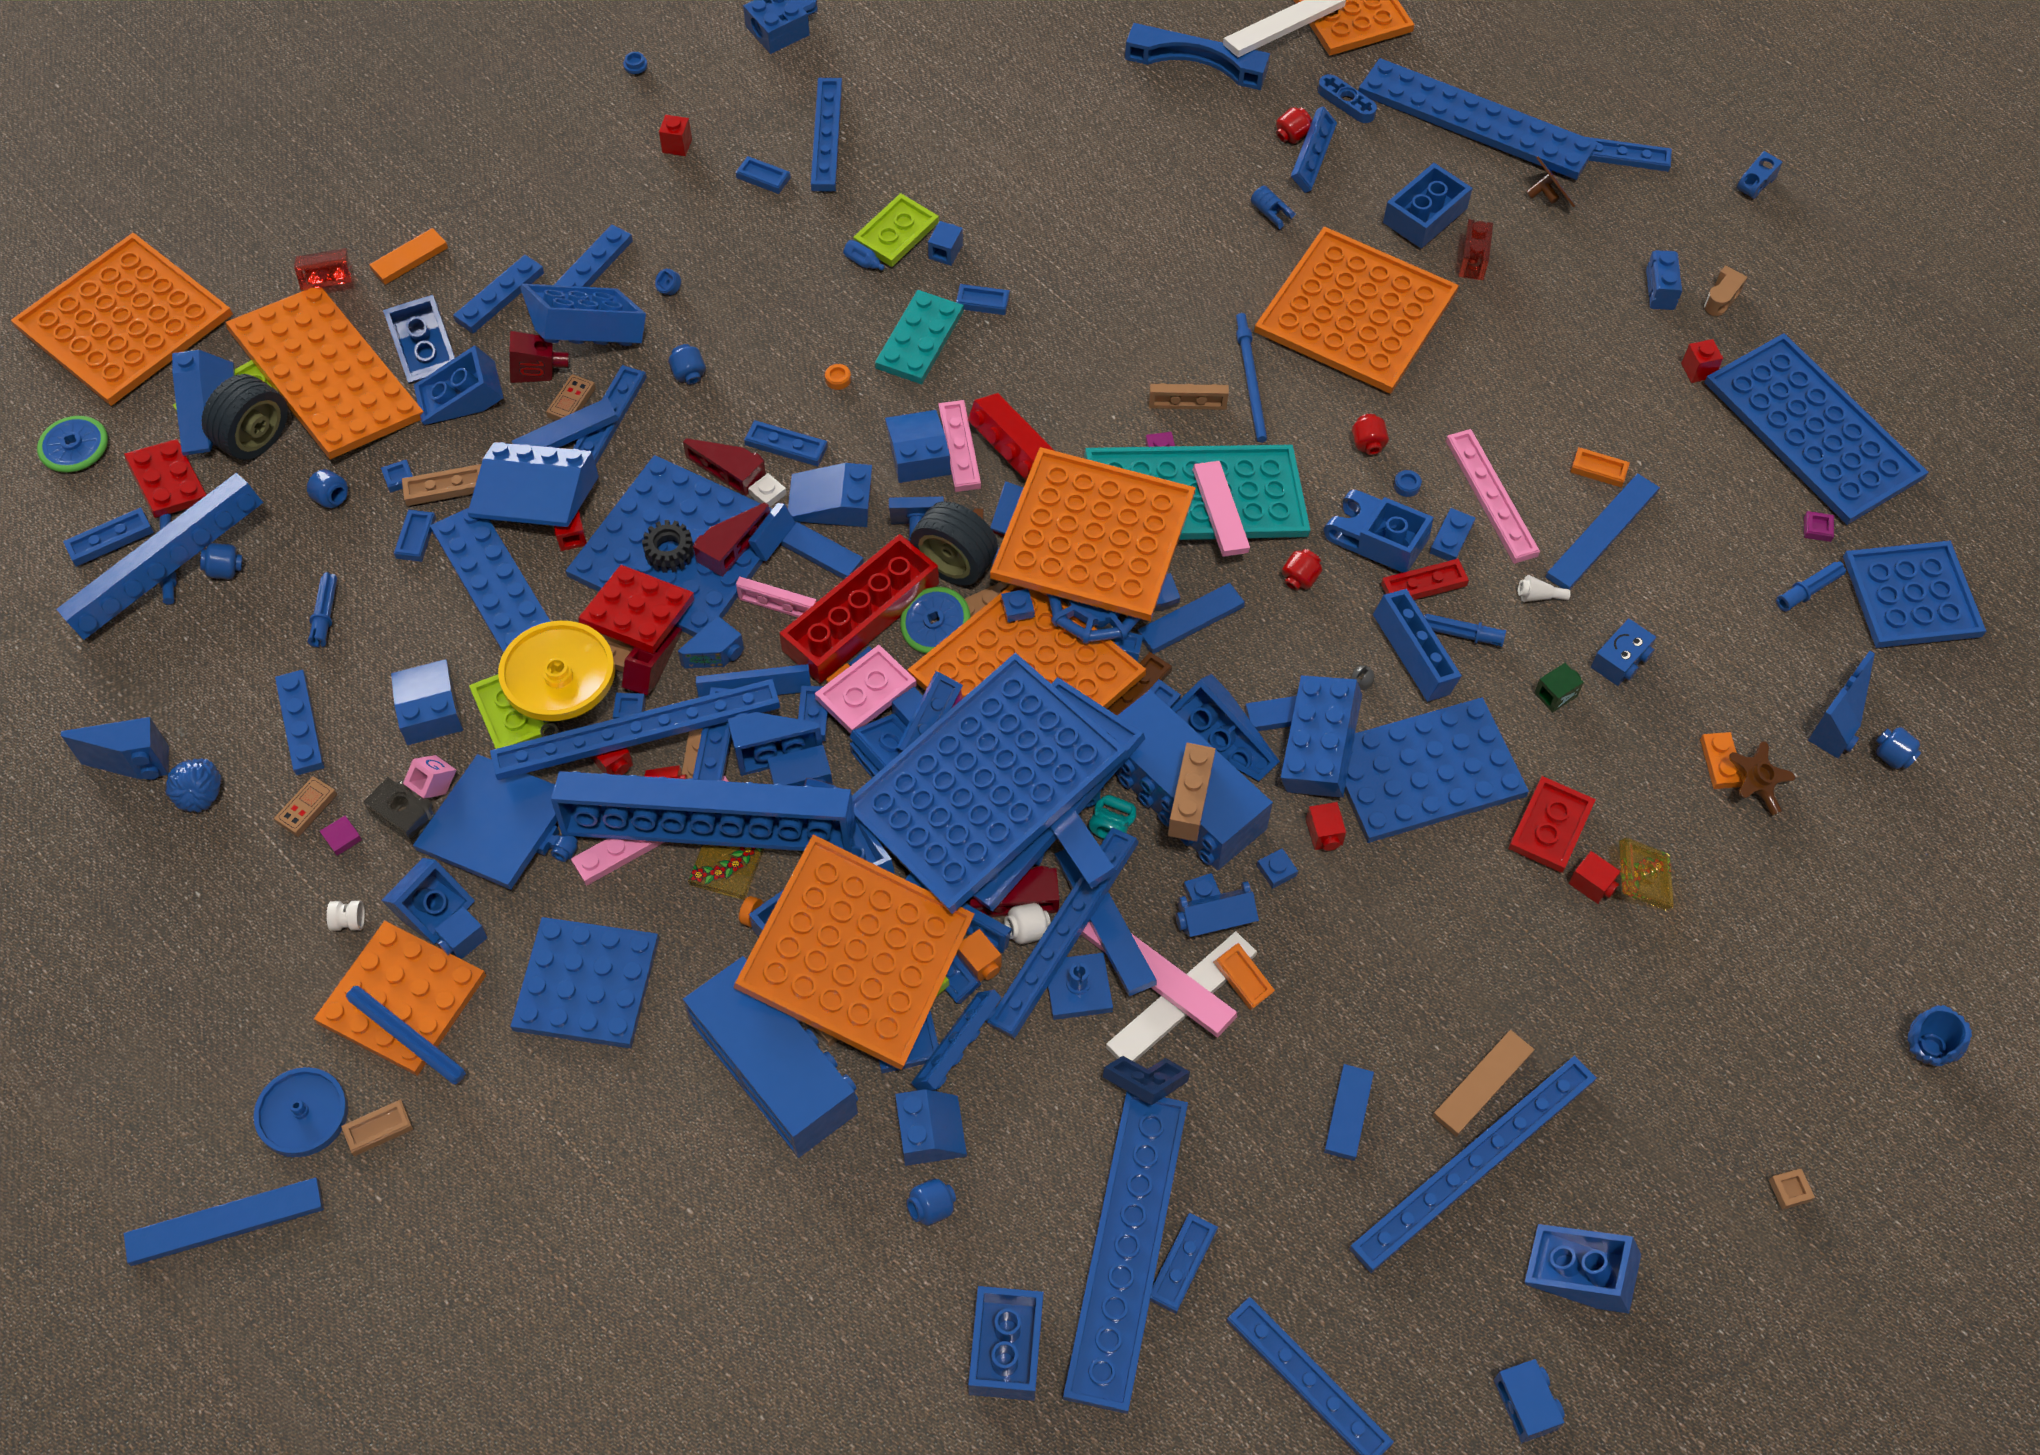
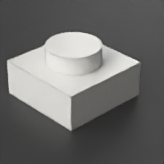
[748,473,787,507]

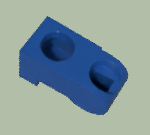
[1737,151,1782,199]

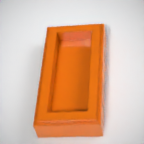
[1570,447,1630,488]
[1213,943,1275,1010]

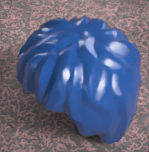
[165,758,222,812]
[1907,1005,1972,1066]

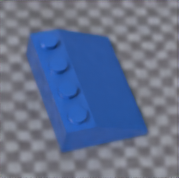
[521,284,646,346]
[468,442,599,527]

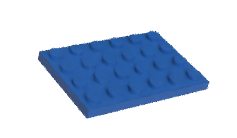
[1344,697,1529,843]

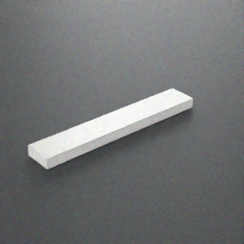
[1223,0,1346,57]
[1106,931,1257,1062]

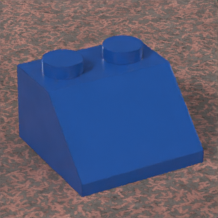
[381,858,475,944]
[895,1089,967,1166]

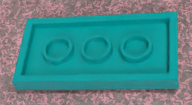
[875,290,964,385]

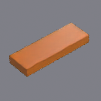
[369,228,448,285]

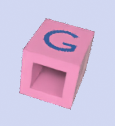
[403,755,456,799]

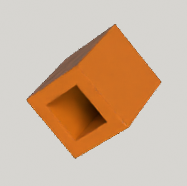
[957,929,1002,982]

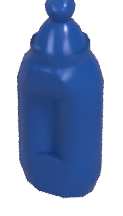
[843,240,885,270]

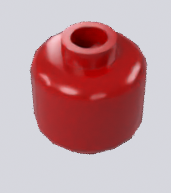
[1276,107,1312,144]
[1352,414,1389,455]
[1282,549,1323,591]

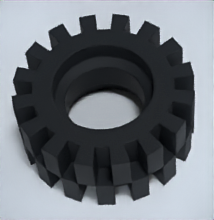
[642,520,694,573]

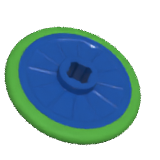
[37,416,108,472]
[900,587,970,654]

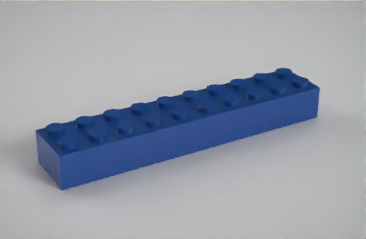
[551,771,856,853]

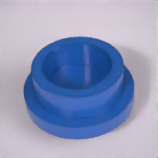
[623,52,647,74]

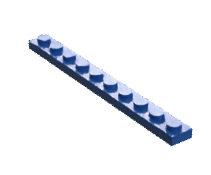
[490,679,780,780]
[1349,1055,1597,1273]

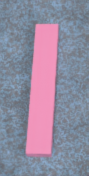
[1446,429,1540,564]
[1081,922,1237,1038]

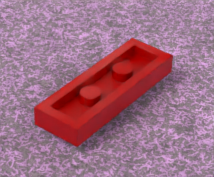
[1381,558,1469,600]

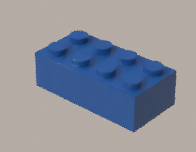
[1281,675,1362,797]

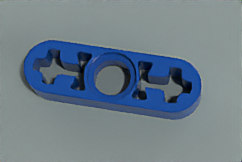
[1318,74,1377,123]

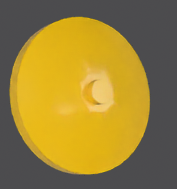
[498,621,615,721]

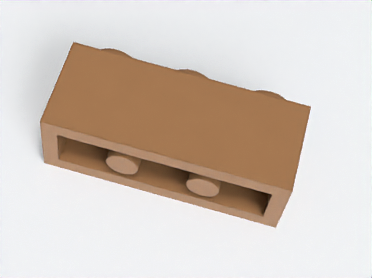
[1168,743,1216,842]

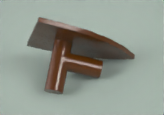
[1527,156,1575,207]

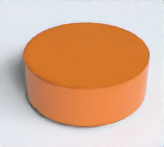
[825,364,851,390]
[739,896,763,927]

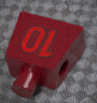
[509,331,568,383]

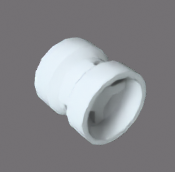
[327,901,365,931]

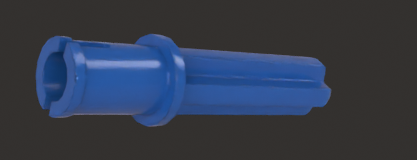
[1776,561,1846,612]
[307,572,337,647]
[1424,614,1506,647]

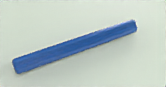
[346,986,466,1084]

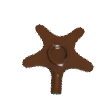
[1729,741,1795,816]

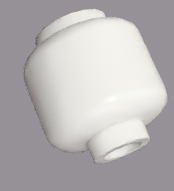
[1004,903,1051,944]

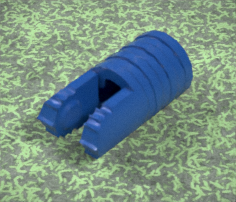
[1251,186,1296,229]

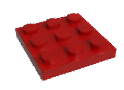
[578,565,694,654]

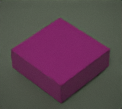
[1804,511,1834,542]
[320,816,362,856]

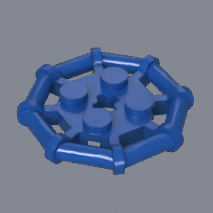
[1046,594,1140,644]

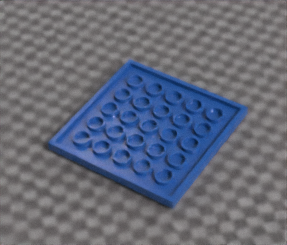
[566,455,772,637]

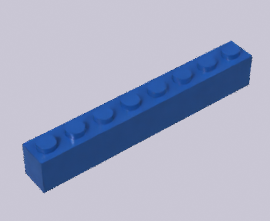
[56,473,263,640]

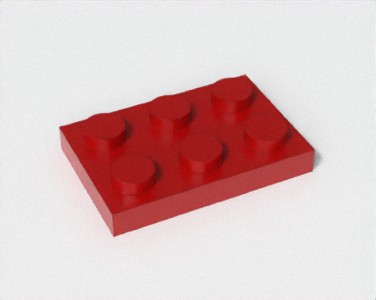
[124,439,206,518]
[1508,776,1596,873]

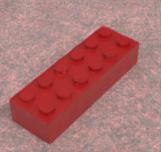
[779,534,939,684]

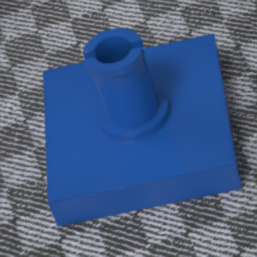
[889,496,944,543]
[1048,953,1113,1020]

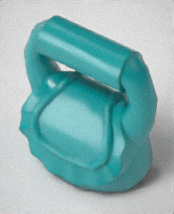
[1089,795,1136,839]

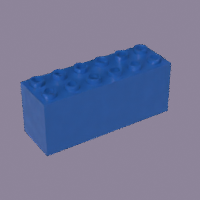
[1115,689,1273,871]
[683,956,858,1158]

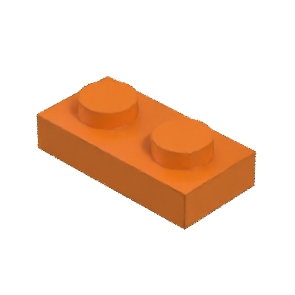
[1700,732,1742,789]

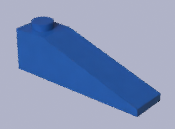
[172,350,235,456]
[1808,651,1875,758]
[1171,674,1280,781]

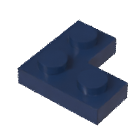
[1103,1056,1190,1105]

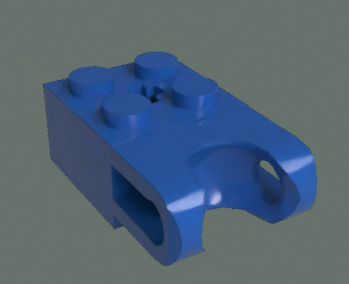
[1324,490,1433,573]

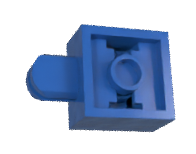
[743,0,818,54]

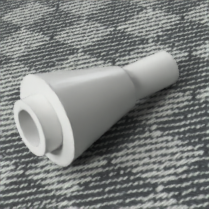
[1518,575,1570,602]

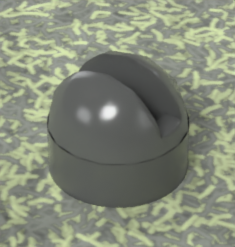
[1351,665,1374,690]

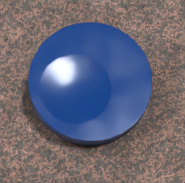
[254,1067,348,1157]

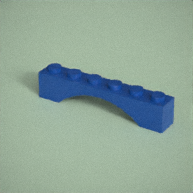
[1125,23,1270,90]

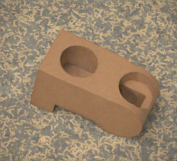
[1704,265,1747,316]

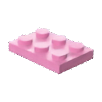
[815,645,916,733]

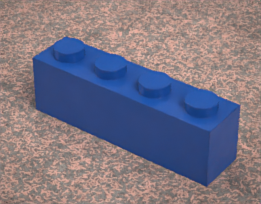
[1373,589,1462,702]

